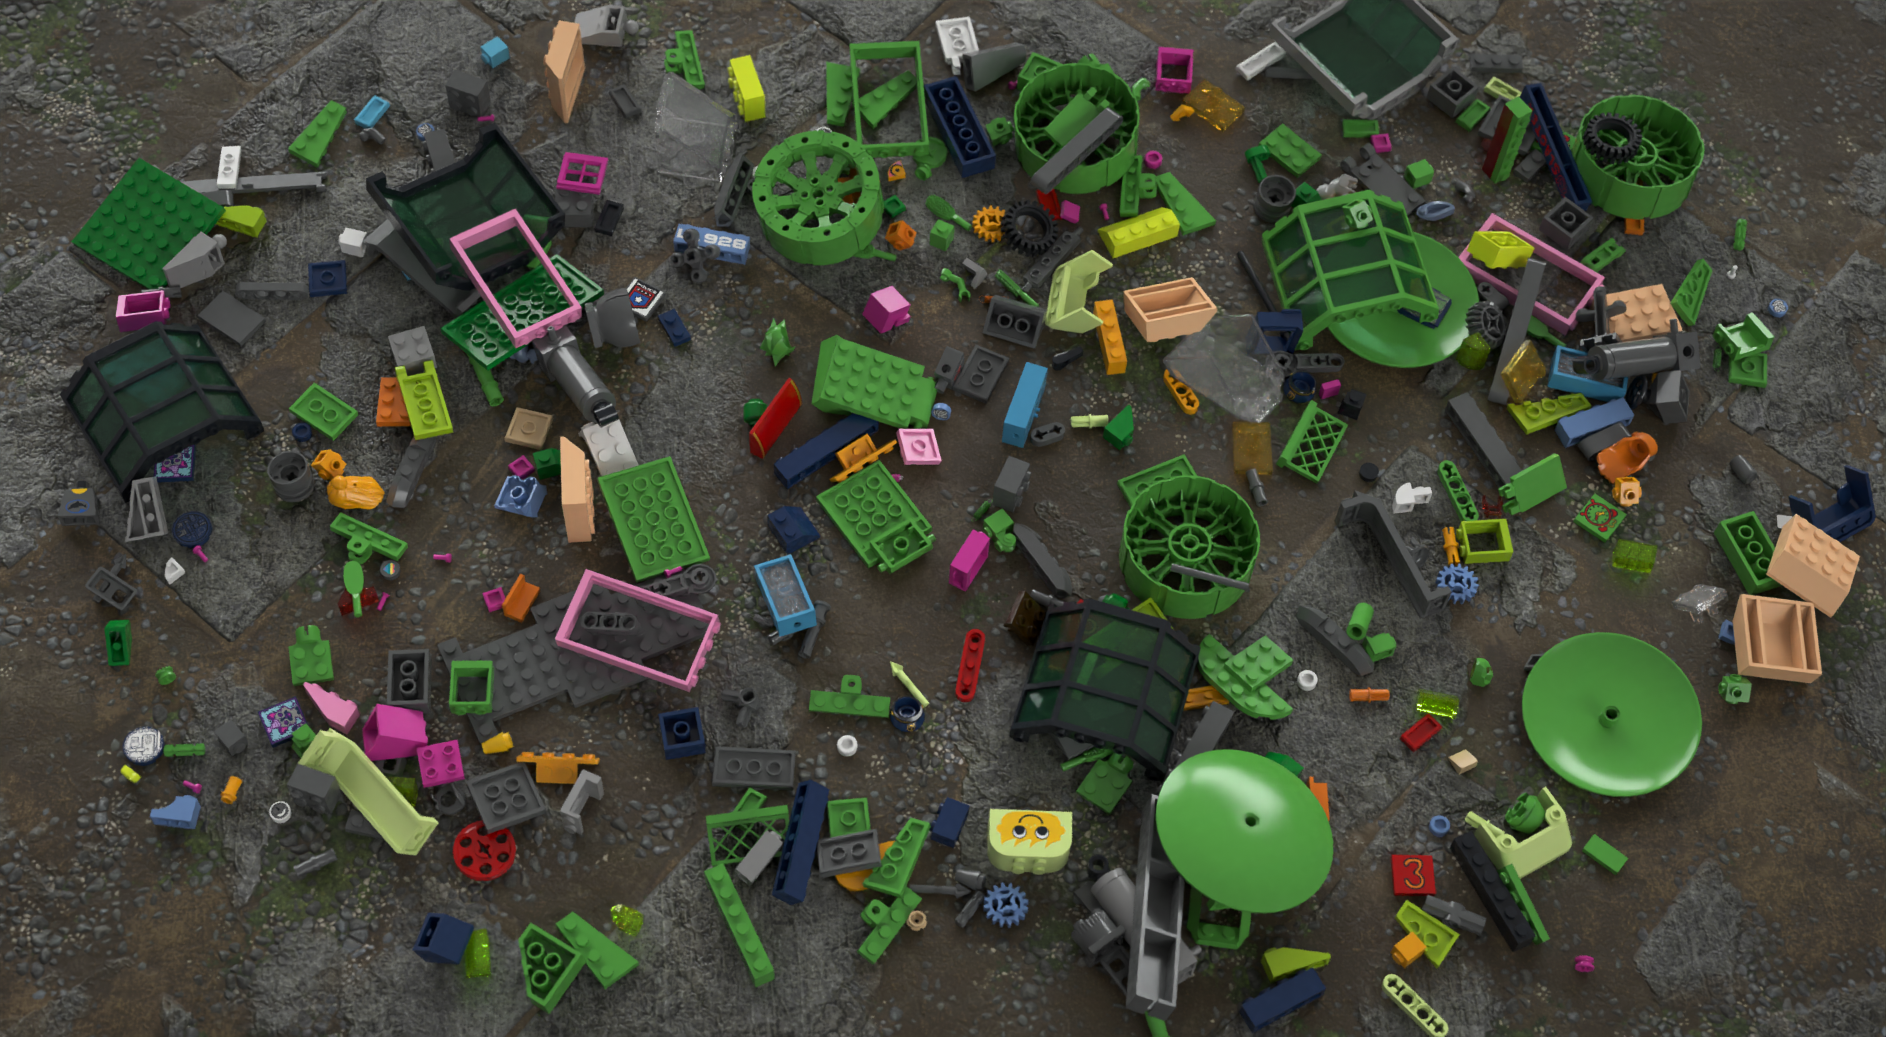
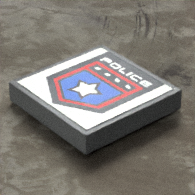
[626,277,666,322]

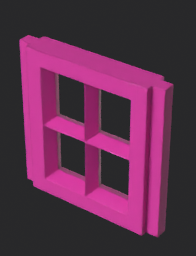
[556,152,608,195]

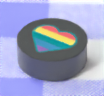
[380,560,401,580]

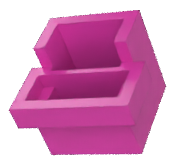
[862,286,911,334]

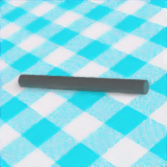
[1170,563,1249,591]

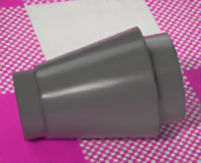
[955,869,987,891]

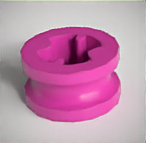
[1575,956,1594,972]

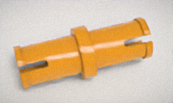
[1442,527,1460,566]

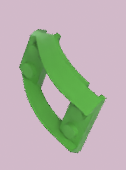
[1187,886,1251,950]

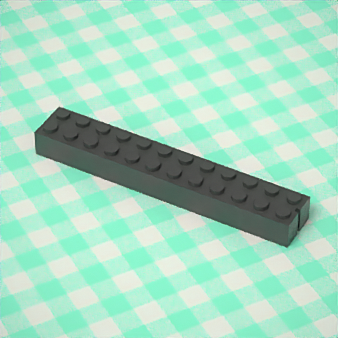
[1126,794,1184,1021]

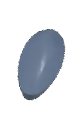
[1416,201,1455,221]

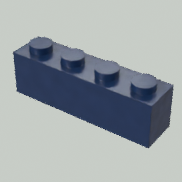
[1239,967,1326,1033]

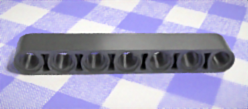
[1030,108,1123,194]

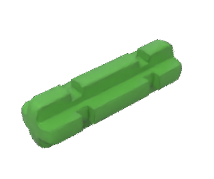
[1734,218,1747,251]
[164,743,205,757]

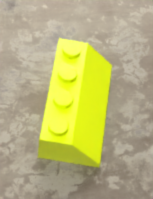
[1098,207,1180,258]

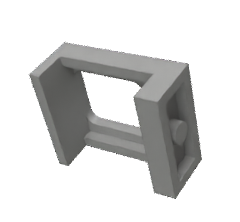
[560,770,604,835]

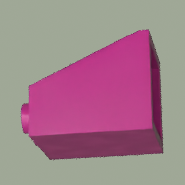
[362,704,428,761]

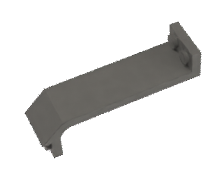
[363,219,484,318]
[1335,490,1452,619]

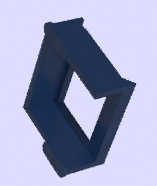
[1246,309,1303,354]

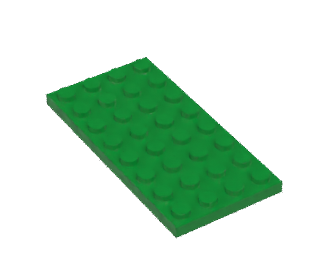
[441,254,604,371]

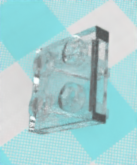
[1672,584,1728,623]

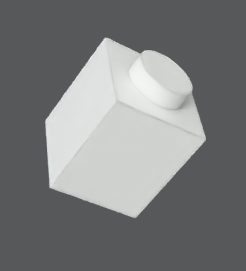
[338,228,368,257]

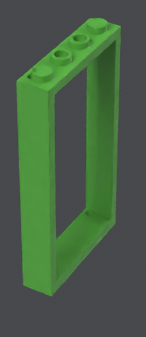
[849,41,929,158]

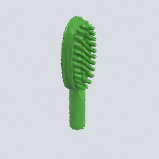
[926,195,972,231]
[854,243,897,262]
[995,269,1039,307]
[1526,315,1566,347]
[344,561,364,617]
[1060,747,1114,771]

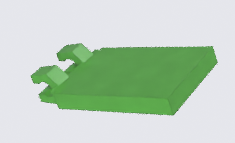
[1043,87,1110,149]
[1498,453,1567,515]

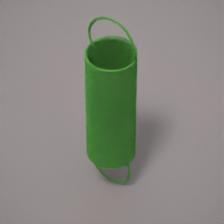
[1713,345,1722,371]
[971,499,993,521]

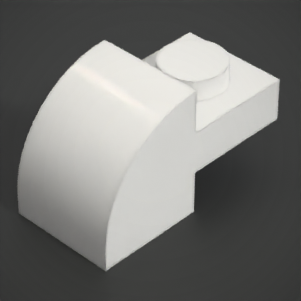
[1392,483,1432,513]

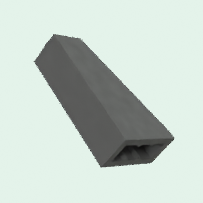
[962,43,1027,91]

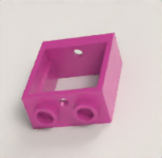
[1155,47,1193,93]
[116,290,170,332]
[949,530,990,592]

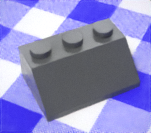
[983,295,1048,348]

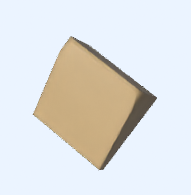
[1448,749,1478,775]

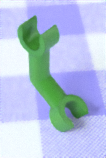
[940,268,971,302]

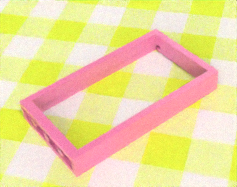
[450,209,582,348]
[1458,213,1605,336]
[555,569,721,692]

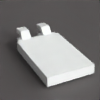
[936,17,979,75]

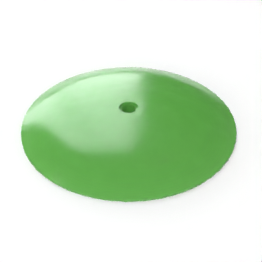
[1316,229,1479,368]
[1522,632,1702,797]
[1156,749,1333,914]

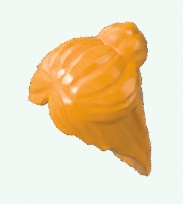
[327,475,385,510]

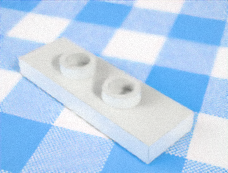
[1236,42,1286,81]
[217,146,241,189]

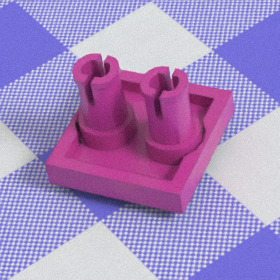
[417,740,465,788]

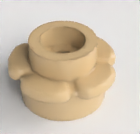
[906,911,927,931]

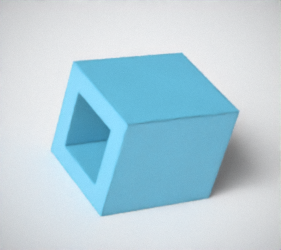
[481,36,510,68]

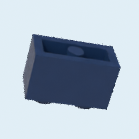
[929,797,970,848]

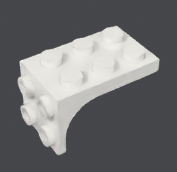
[578,420,638,476]

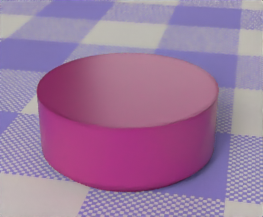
[1144,151,1162,169]

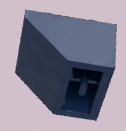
[413,913,474,964]

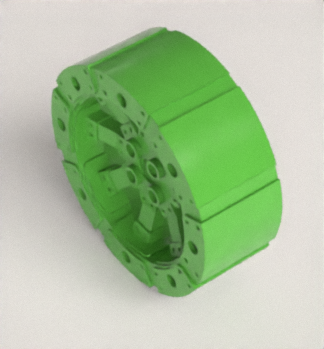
[1014,63,1140,194]
[1571,95,1704,219]
[752,130,884,266]
[1119,475,1260,619]

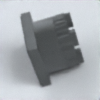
[1071,908,1126,968]

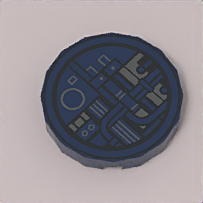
[172,511,213,548]

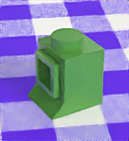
[1362,633,1396,662]
[291,724,316,758]

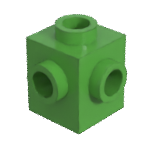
[985,117,1014,147]
[1342,199,1373,229]
[1718,674,1752,704]

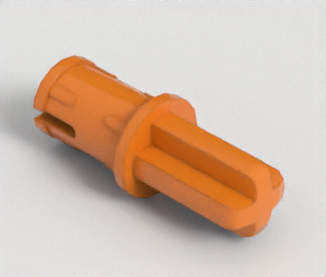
[1349,687,1390,703]

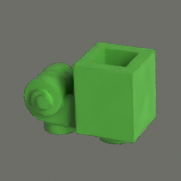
[983,508,1016,552]

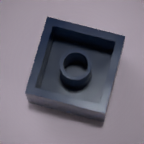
[658,707,706,760]

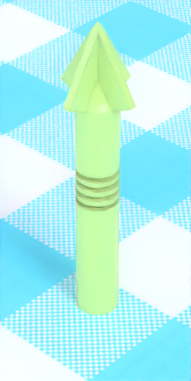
[890,662,929,708]

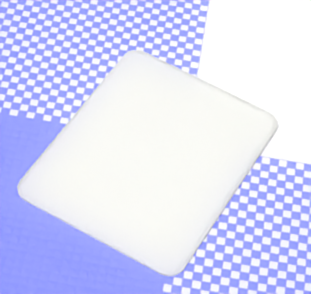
[1777,515,1792,528]

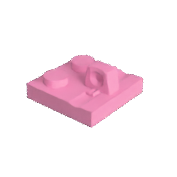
[896,429,942,465]

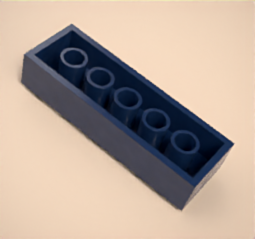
[924,76,996,178]

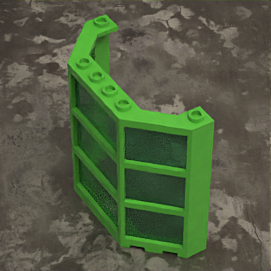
[1262,190,1439,351]

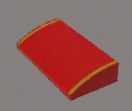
[749,378,802,459]

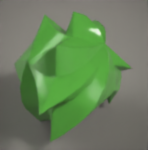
[760,318,795,367]

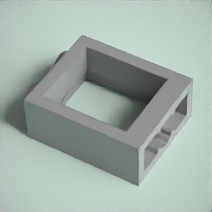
[734,830,783,886]

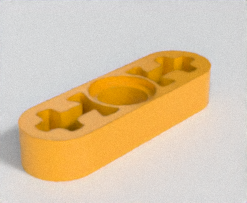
[1163,367,1199,415]

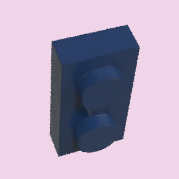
[658,309,691,347]

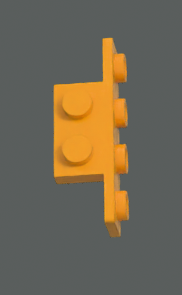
[830,434,897,483]
[516,752,600,784]

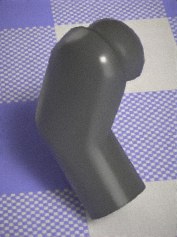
[359,128,386,145]
[1455,180,1476,203]

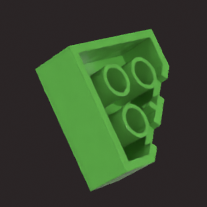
[518,923,586,1014]

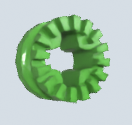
[155,666,176,685]

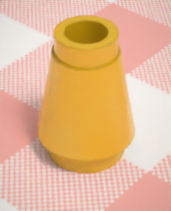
[482,732,513,755]

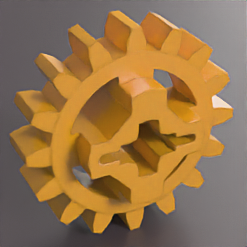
[972,205,1005,242]

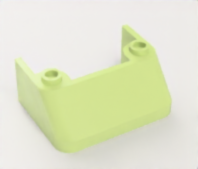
[1045,250,1113,334]
[1474,787,1572,879]

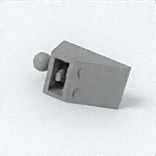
[574,5,639,47]
[162,232,227,288]

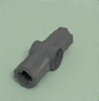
[1422,895,1486,936]

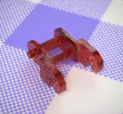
[1482,495,1503,518]

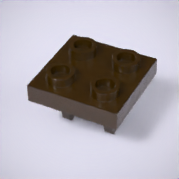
[1003,591,1046,646]

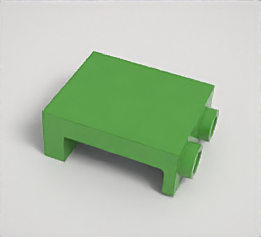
[1712,313,1774,361]

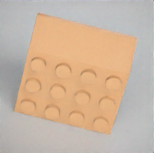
[543,20,585,124]
[1123,277,1217,342]
[1589,284,1682,342]
[560,437,595,543]
[1766,514,1860,618]
[1733,594,1822,683]

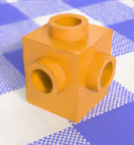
[311,449,347,480]
[1612,477,1642,507]

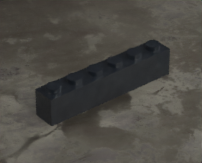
[1449,830,1536,952]

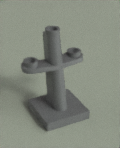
[1576,286,1627,353]

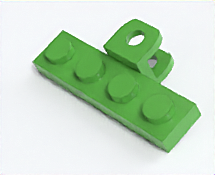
[664,30,705,90]
[1120,155,1157,217]
[330,512,408,564]
[809,675,890,718]
[857,886,922,965]

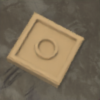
[505,407,553,450]

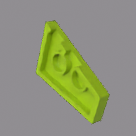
[1395,900,1460,969]

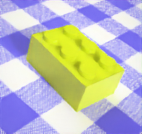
[727,55,765,122]
[1467,231,1534,269]

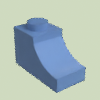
[150,795,201,829]

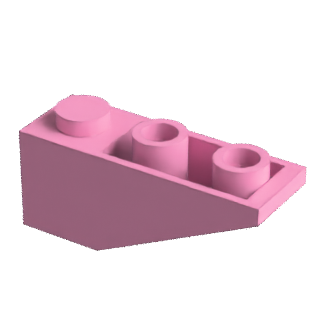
[303,682,360,734]

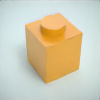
[1391,931,1426,968]

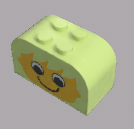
[987,809,1072,875]

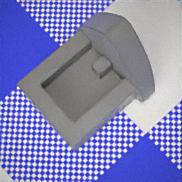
[962,257,987,288]

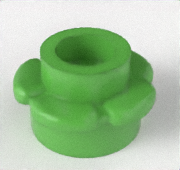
[915,164,932,181]

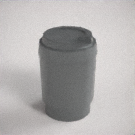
[1729,455,1758,484]

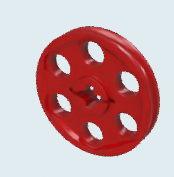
[453,820,516,881]

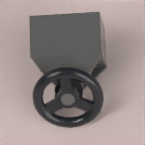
[1625,370,1690,424]

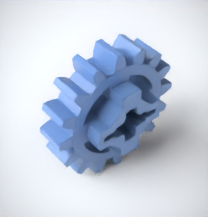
[1435,564,1479,604]
[983,883,1028,928]

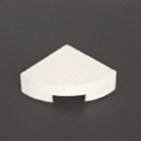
[165,558,185,585]

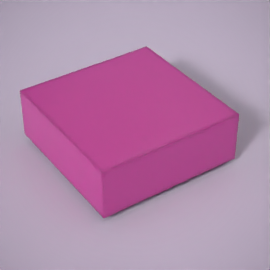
[1370,134,1392,153]
[1060,200,1080,224]
[1319,379,1341,399]
[508,455,535,480]
[482,587,506,613]

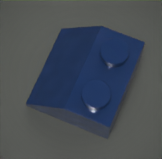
[767,506,820,555]

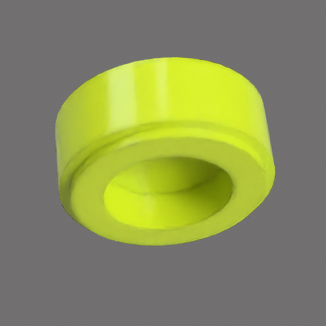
[120,765,141,783]

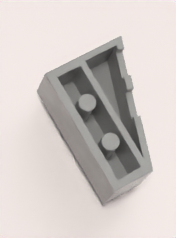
[125,477,168,542]

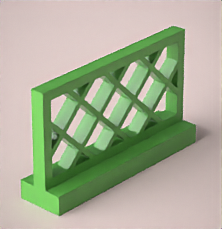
[1276,400,1348,484]
[706,805,789,866]

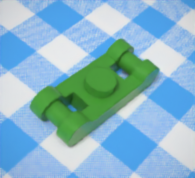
[1580,238,1626,273]

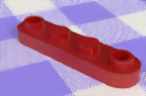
[955,629,985,702]

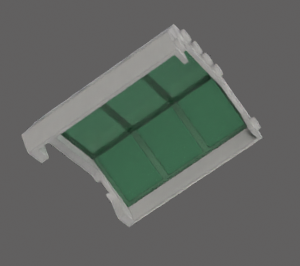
[1269,0,1459,120]

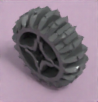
[1465,301,1507,350]

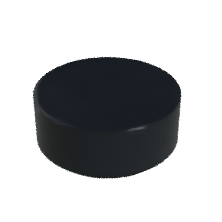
[1359,463,1379,482]

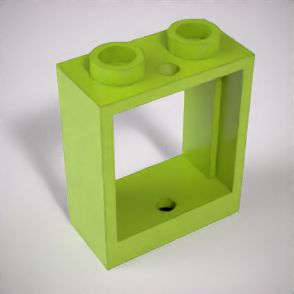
[1456,519,1513,564]

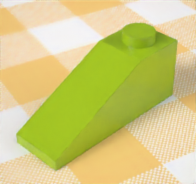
[215,205,267,238]
[1261,947,1331,983]

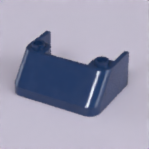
[1788,465,1876,542]

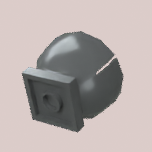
[585,288,640,348]

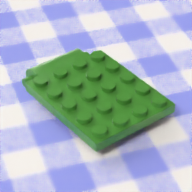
[819,337,937,429]
[816,460,936,574]

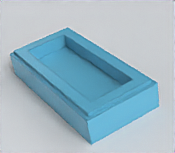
[354,95,390,128]

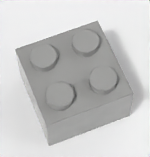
[388,326,437,376]

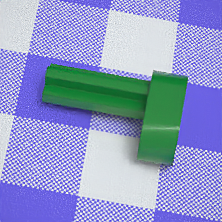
[1244,145,1271,183]

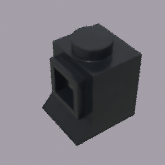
[1338,389,1366,420]

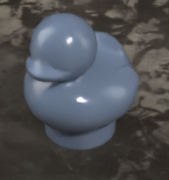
[510,345,537,364]

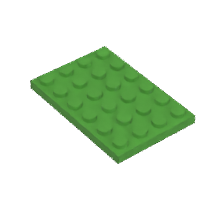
[597,456,710,583]

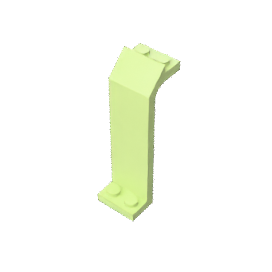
[298,728,438,855]

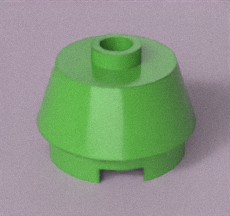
[1505,793,1546,834]

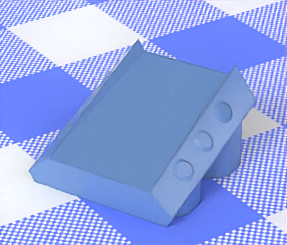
[494,475,547,518]

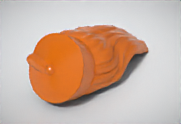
[1597,431,1658,484]

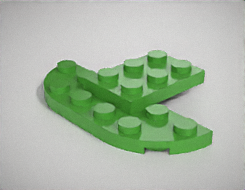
[1197,634,1293,720]

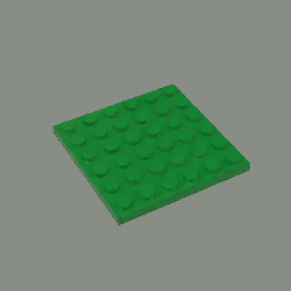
[71,158,226,289]

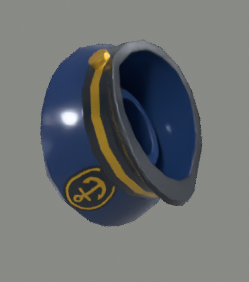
[1283,371,1317,403]
[890,696,925,732]

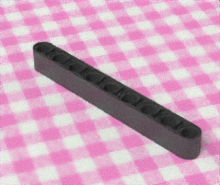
[1487,258,1546,405]

